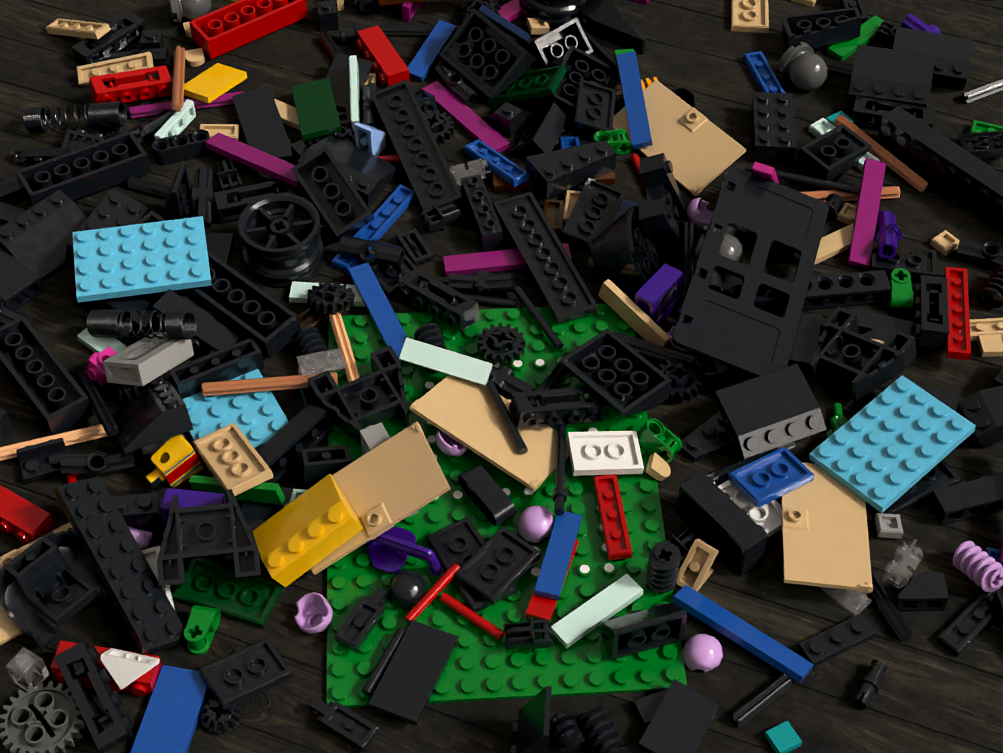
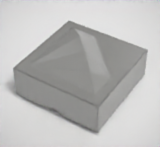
[874,513,903,538]

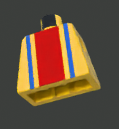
[146,434,204,488]

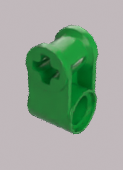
[593,129,632,155]
[888,268,914,309]
[637,418,682,463]
[184,605,221,655]

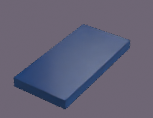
[130,665,209,753]

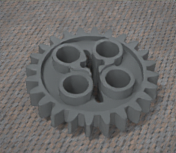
[0,681,85,753]

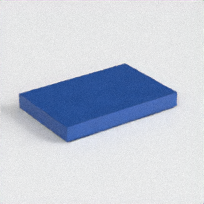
[728,446,814,508]

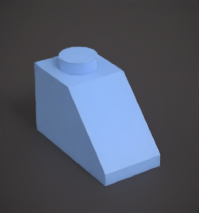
[354,122,386,156]

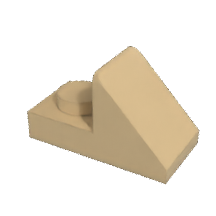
[677,539,719,592]

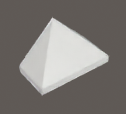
[100,648,160,690]

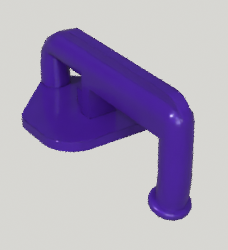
[366,527,443,576]

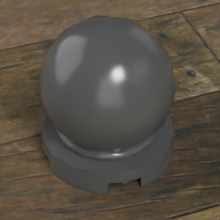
[168,0,212,24]
[779,42,828,91]
[694,225,744,275]

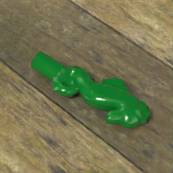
[825,403,848,438]

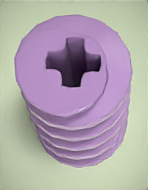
[953,541,1003,592]

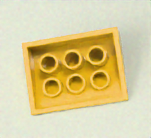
[252,474,364,587]

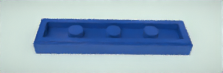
[408,20,456,82]
[743,51,785,93]
[463,139,530,187]
[534,511,582,600]

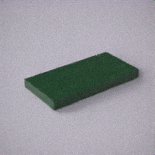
[486,65,567,106]
[292,77,342,141]
[172,558,284,629]

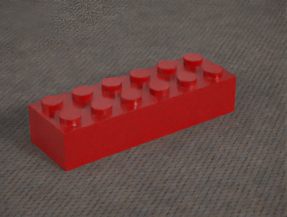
[189,0,308,59]

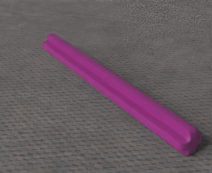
[129,91,244,119]

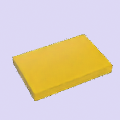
[184,63,247,103]

